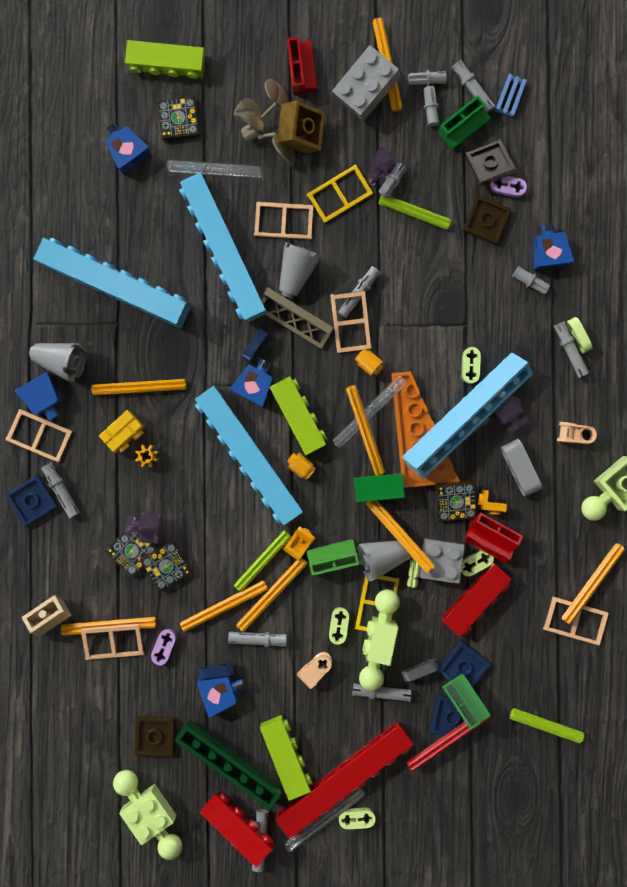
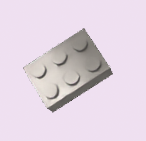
[332,45,401,122]

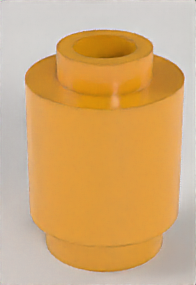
[355,348,384,376]
[287,452,316,480]

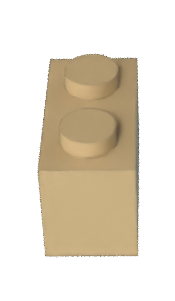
[22,595,71,637]

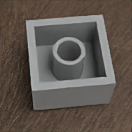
[419,538,464,584]

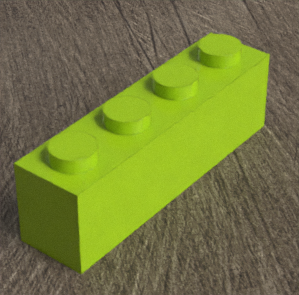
[125,40,205,79]
[270,376,328,455]
[260,715,313,801]

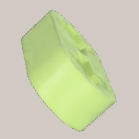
[566,317,592,354]
[461,347,481,384]
[461,550,494,576]
[329,607,349,645]
[339,808,375,829]

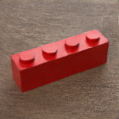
[440,563,512,637]
[200,791,276,868]

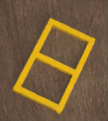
[307,165,373,223]
[355,576,400,631]

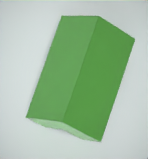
[306,539,359,576]

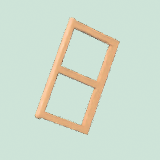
[254,202,313,240]
[330,291,371,353]
[6,409,72,463]
[543,597,609,646]
[81,624,144,660]

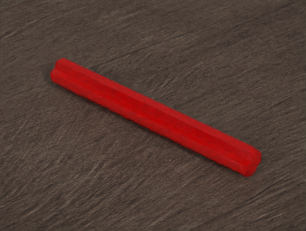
[407,716,490,772]

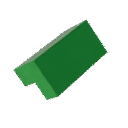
[438,95,491,151]
[353,473,405,502]
[443,673,491,730]

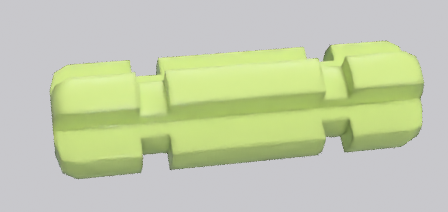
[407,556,420,588]

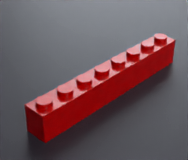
[275,721,413,839]

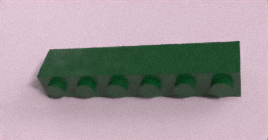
[175,720,282,810]

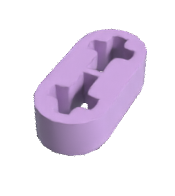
[490,176,527,198]
[151,629,177,665]

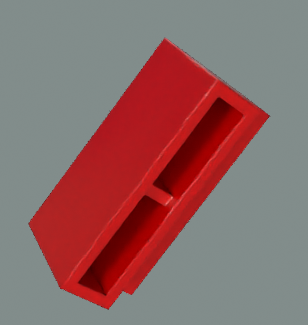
[287,37,317,94]
[464,512,523,564]

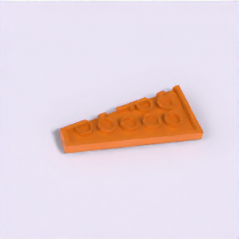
[391,371,459,488]

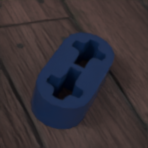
[241,328,269,363]
[198,663,235,679]

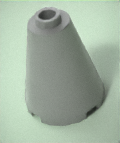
[279,242,321,298]
[29,343,86,382]
[357,541,411,581]

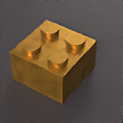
[277,100,325,154]

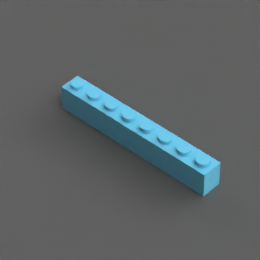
[179,172,267,323]
[402,353,533,479]
[195,386,303,525]

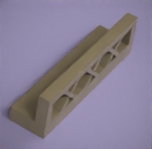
[261,288,334,349]

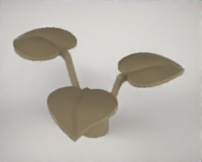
[234,78,295,166]

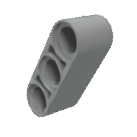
[500,439,542,497]

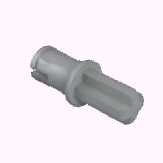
[408,70,447,86]
[423,86,440,126]
[379,163,407,197]
[512,266,550,294]

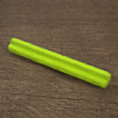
[379,196,451,230]
[234,530,291,592]
[510,708,584,743]

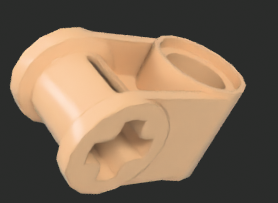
[557,422,597,444]
[297,652,332,689]

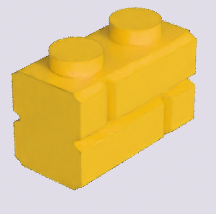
[99,410,145,453]

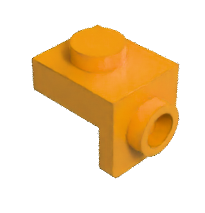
[477,490,507,515]
[283,527,315,561]

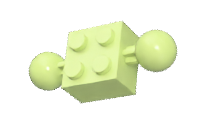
[581,456,627,521]
[359,589,400,691]
[113,770,182,860]

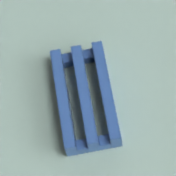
[495,73,527,118]

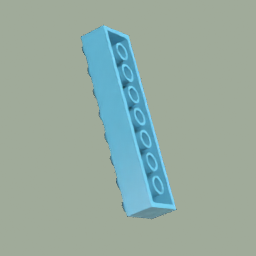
[34,238,191,329]

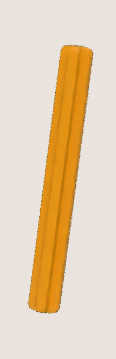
[373,18,403,112]
[91,379,187,395]
[346,386,385,476]
[366,500,435,573]
[562,543,625,624]
[236,557,307,632]
[180,581,268,632]
[61,617,156,635]

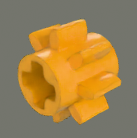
[135,445,159,467]

